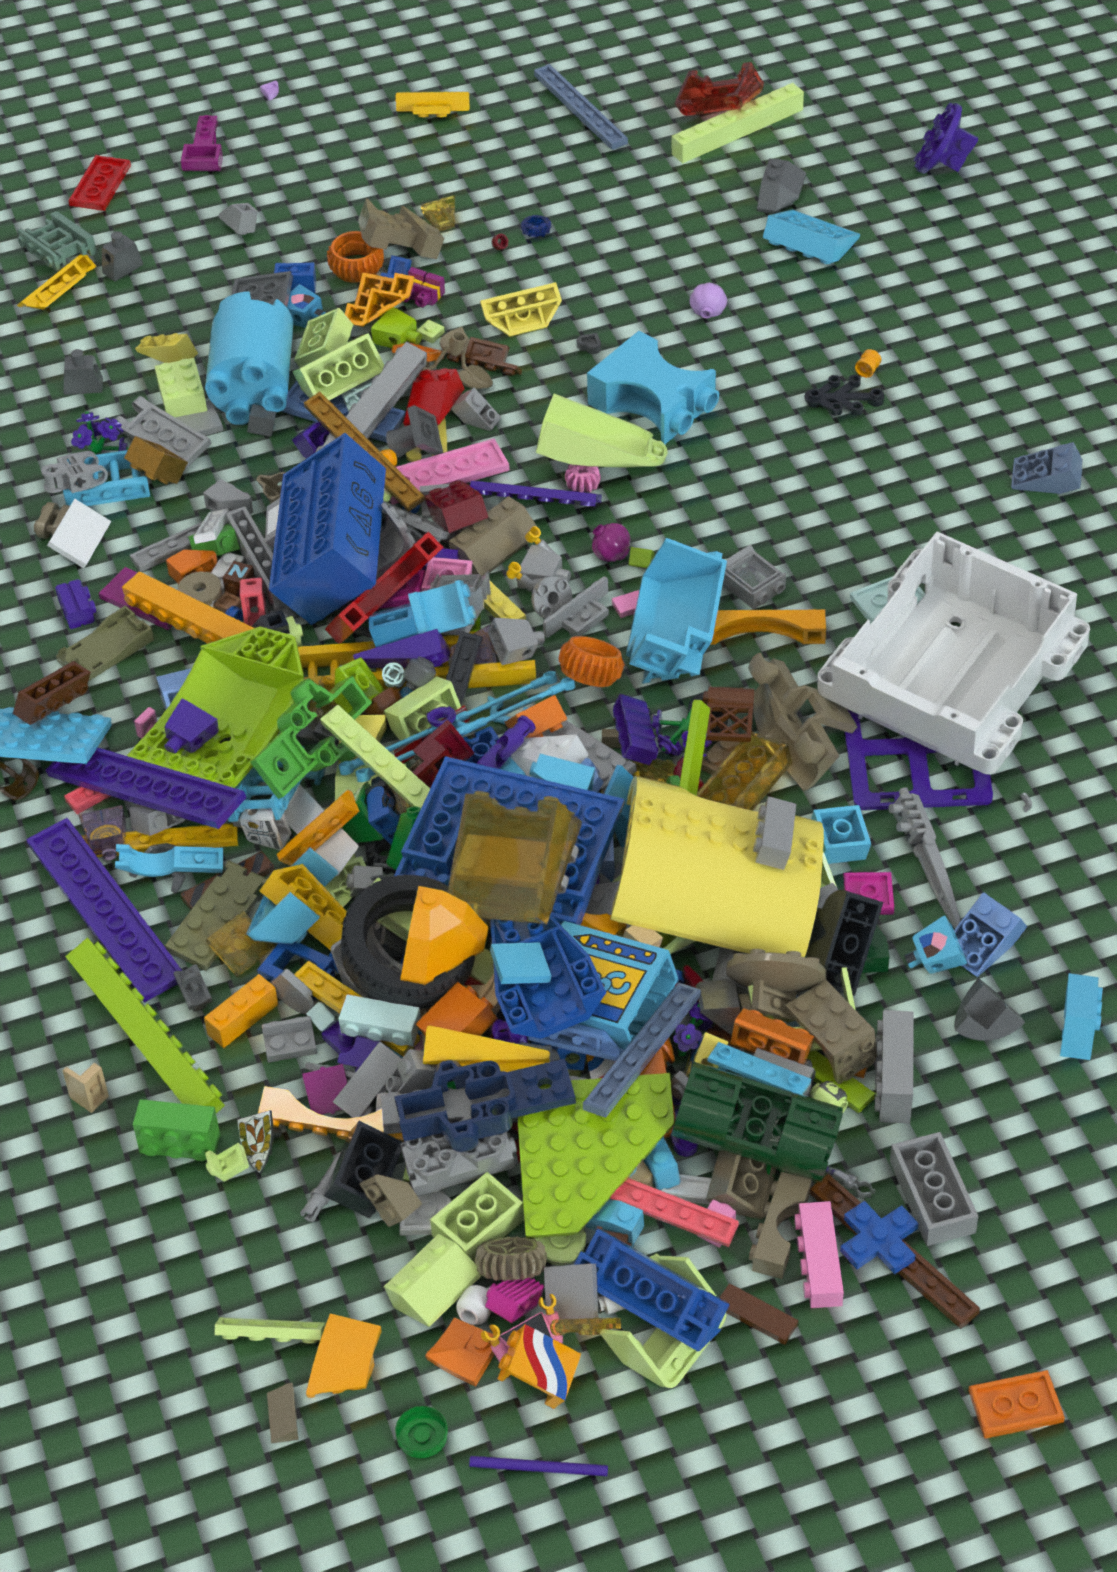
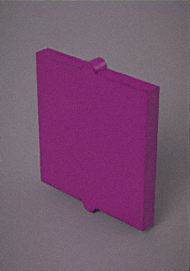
[302,1064,347,1115]

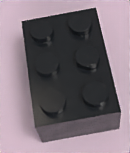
[323,1120,403,1218]

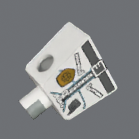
[233,808,292,850]

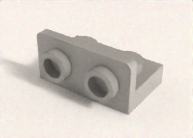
[262,1016,317,1063]

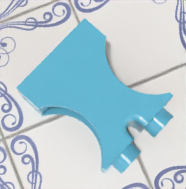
[587,331,719,444]

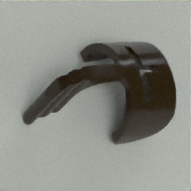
[0,758,39,800]

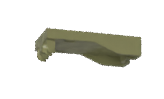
[56,605,154,681]

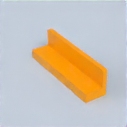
[277,790,359,866]

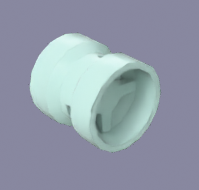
[382,663,405,688]

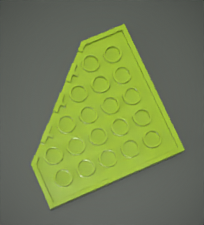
[518,1073,674,1239]

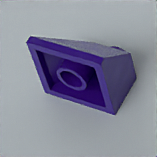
[291,421,330,458]

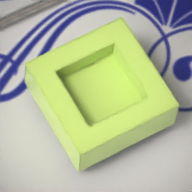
[416,320,445,344]

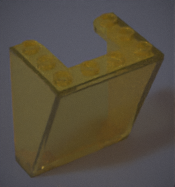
[447,791,582,924]

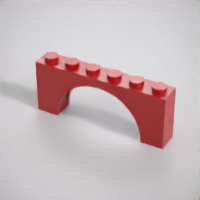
[325,531,444,644]

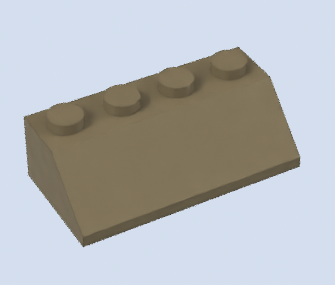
[449,496,537,576]
[706,1150,776,1219]

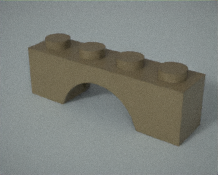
[749,1172,811,1279]

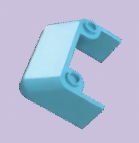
[246,848,339,944]

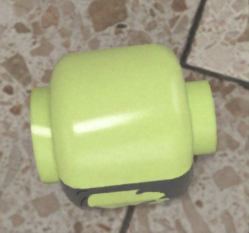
[810,1081,848,1113]

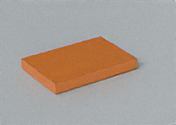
[968,1370,1065,1439]

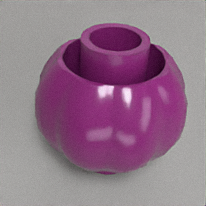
[592,523,630,562]

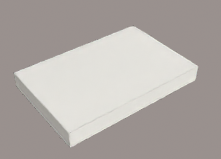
[47,499,111,568]

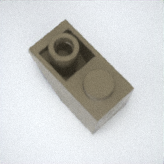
[360,1174,422,1227]

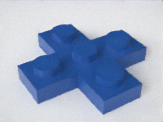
[840,1201,919,1274]

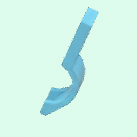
[115,844,223,877]

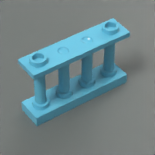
[63,450,150,506]
[228,746,304,822]
[707,1042,811,1095]

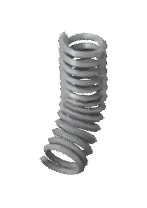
[1020,793,1032,812]

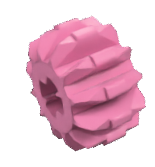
[565,465,601,493]

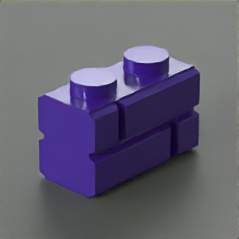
[55,579,97,629]

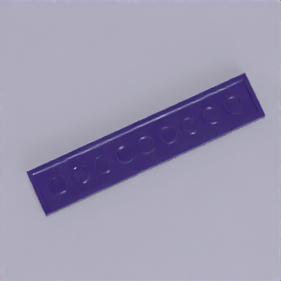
[46,747,247,829]
[26,818,182,1003]

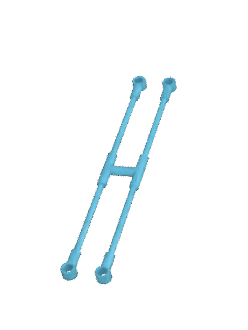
[338,671,576,782]

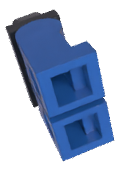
[365,776,408,845]

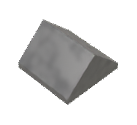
[696,980,740,1035]

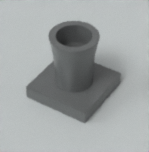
[386,405,443,458]

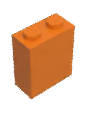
[415,982,498,1037]

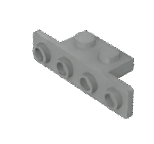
[543,576,609,638]

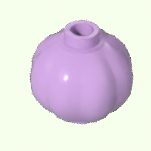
[689,283,727,319]

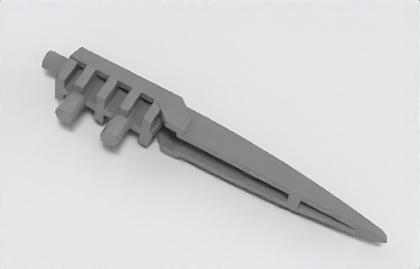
[889,788,960,928]

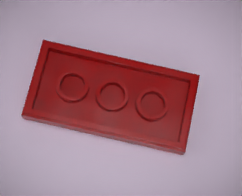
[68,155,131,211]

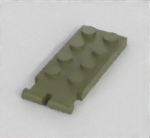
[165,860,267,971]

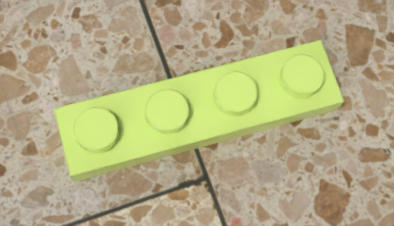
[215,1317,325,1343]

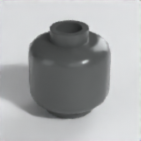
[403,656,436,690]

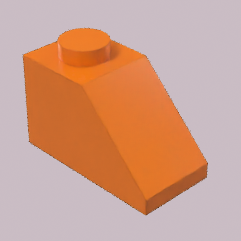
[166,550,217,584]

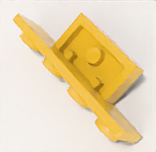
[396,92,470,117]

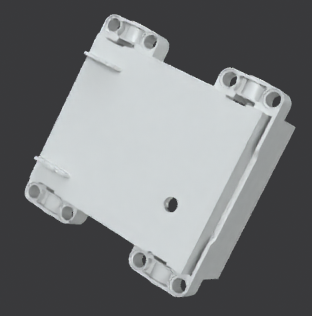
[817,532,1090,774]

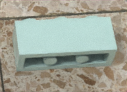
[338,995,421,1046]

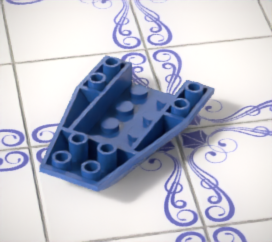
[490,899,606,1039]

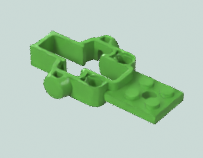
[250,676,372,799]

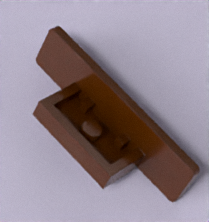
[443,337,522,376]

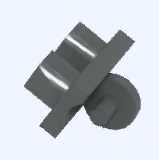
[173,964,212,1012]

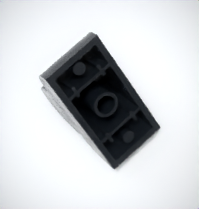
[806,890,884,996]

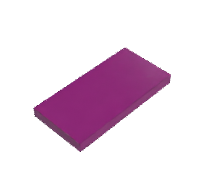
[99,567,172,630]

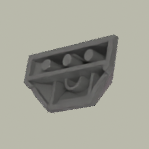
[757,158,806,214]

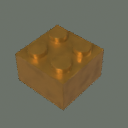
[124,436,188,484]

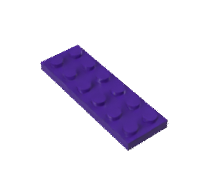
[470,481,602,506]

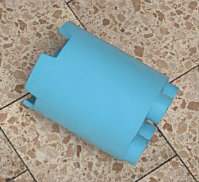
[205,292,293,425]

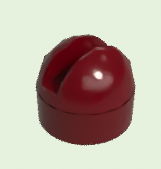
[491,233,508,250]

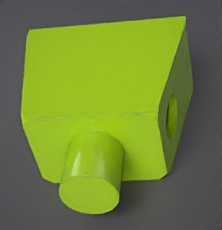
[371,307,422,348]

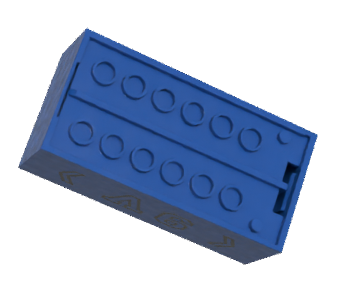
[269,433,386,625]

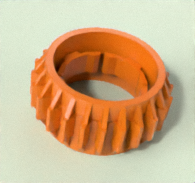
[327,231,384,282]
[558,636,625,687]

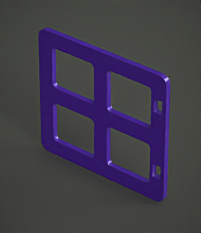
[844,709,993,810]

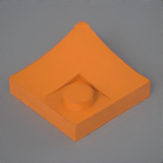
[425,1318,499,1387]

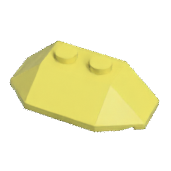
[480,282,562,337]

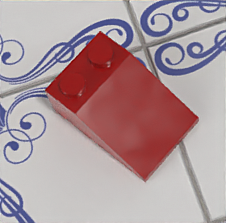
[403,368,464,427]

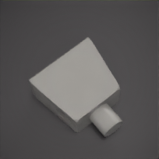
[487,618,545,665]

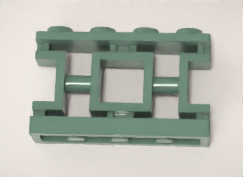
[17,211,98,271]

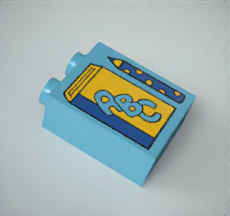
[561,921,679,1050]

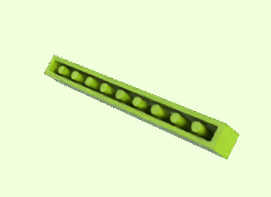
[65,937,225,1113]

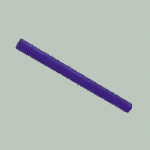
[469,1456,608,1477]

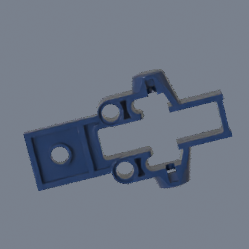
[394,1059,576,1152]

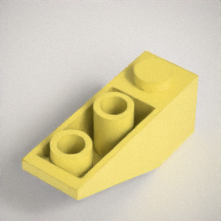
[135,333,198,363]

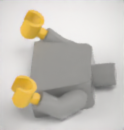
[506,526,571,592]

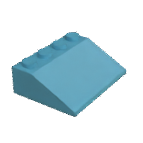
[763,210,860,264]

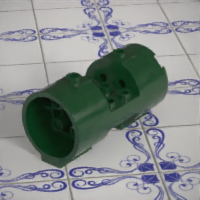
[671,1061,843,1183]

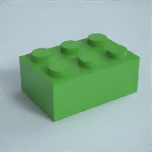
[133,1099,221,1161]

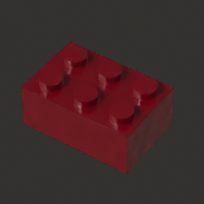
[424,480,489,533]

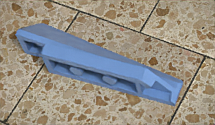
[528,1024,624,1061]

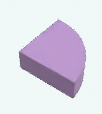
[260,80,279,101]

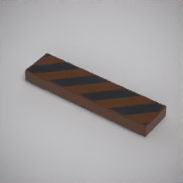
[181,851,275,910]

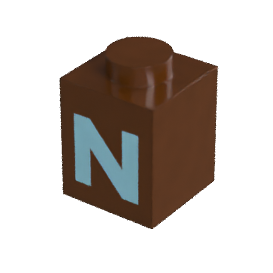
[222,561,255,597]

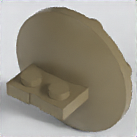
[726,949,826,1022]

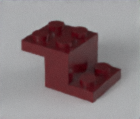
[412,720,474,788]

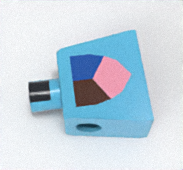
[904,916,967,974]

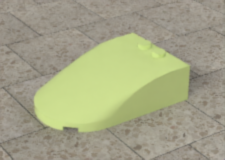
[536,394,668,468]

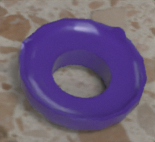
[427,706,456,727]

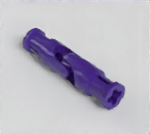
[476,715,536,769]

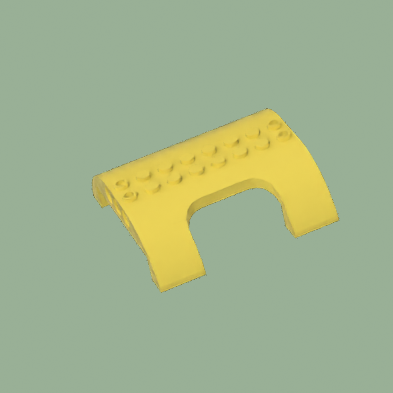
[610,776,824,957]

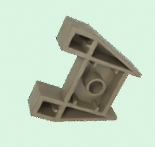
[358,199,445,259]

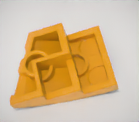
[306,1313,382,1398]

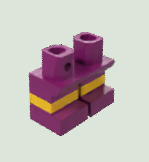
[403,267,445,308]

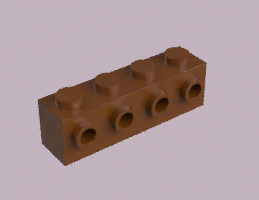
[13,661,91,725]

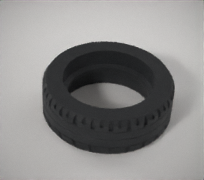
[341,875,475,1010]

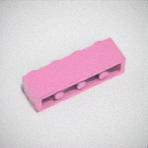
[794,1201,844,1308]

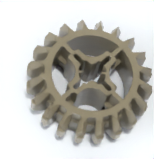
[475,1236,547,1281]

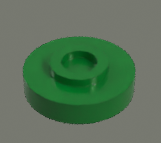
[395,1406,448,1458]

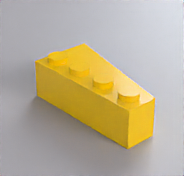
[260,864,347,950]

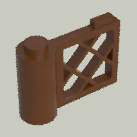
[703,686,754,743]

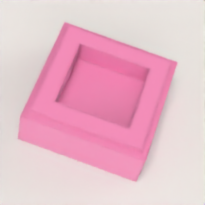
[134,707,157,738]

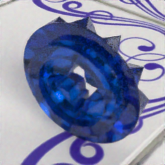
[521,215,552,238]

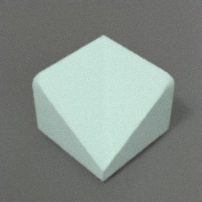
[306,1002,339,1031]

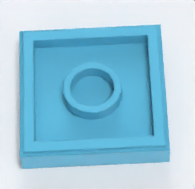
[490,942,551,984]

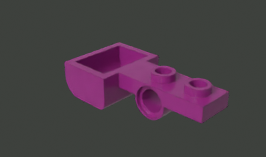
[181,115,223,171]

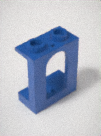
[257,942,335,1000]

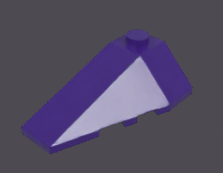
[353,629,451,668]

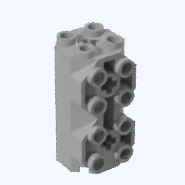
[400,1115,519,1196]

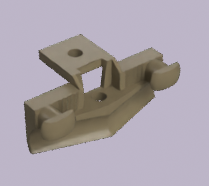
[748,653,857,791]

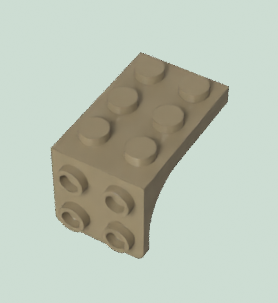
[785,980,877,1084]

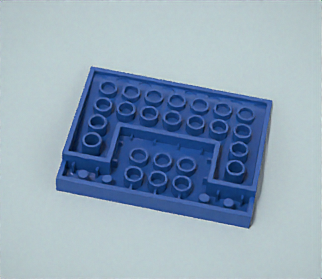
[394,756,625,925]

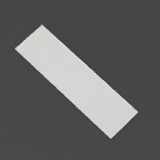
[284,784,359,876]

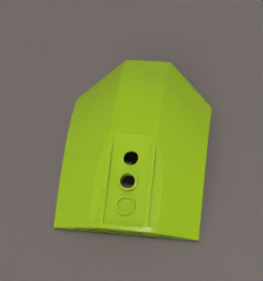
[127,627,304,788]

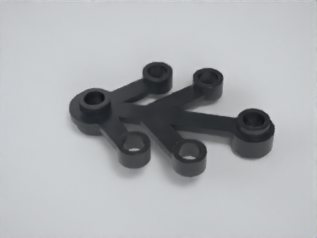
[804,375,885,416]

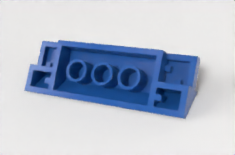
[574,1229,730,1351]

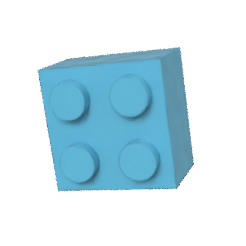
[811,805,871,864]

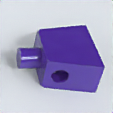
[164,698,219,754]

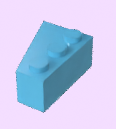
[1060,973,1103,1060]

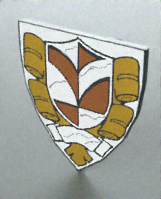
[237,1110,282,1174]

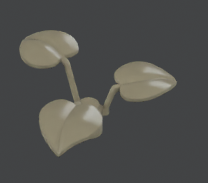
[416,327,493,389]

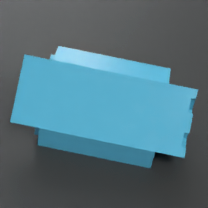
[626,538,727,684]

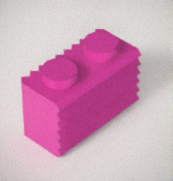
[485,1278,544,1323]

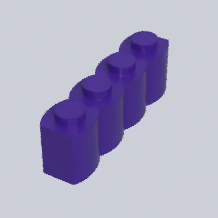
[613,694,659,765]

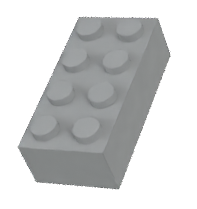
[875,1010,914,1124]
[890,1132,978,1246]

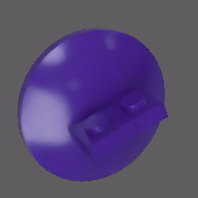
[914,103,979,174]

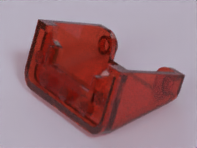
[674,62,764,116]

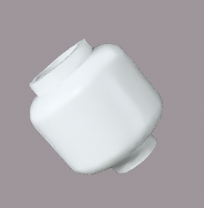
[456,1285,492,1325]

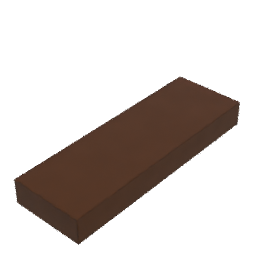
[719,1283,799,1345]

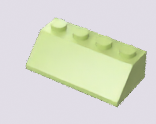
[292,333,384,400]

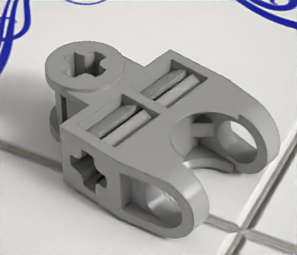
[41,451,108,493]

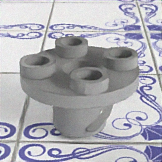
[531,576,572,619]

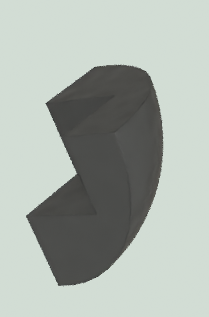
[954,978,1025,1041]

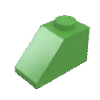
[188,524,240,556]

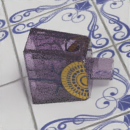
[78,805,126,860]

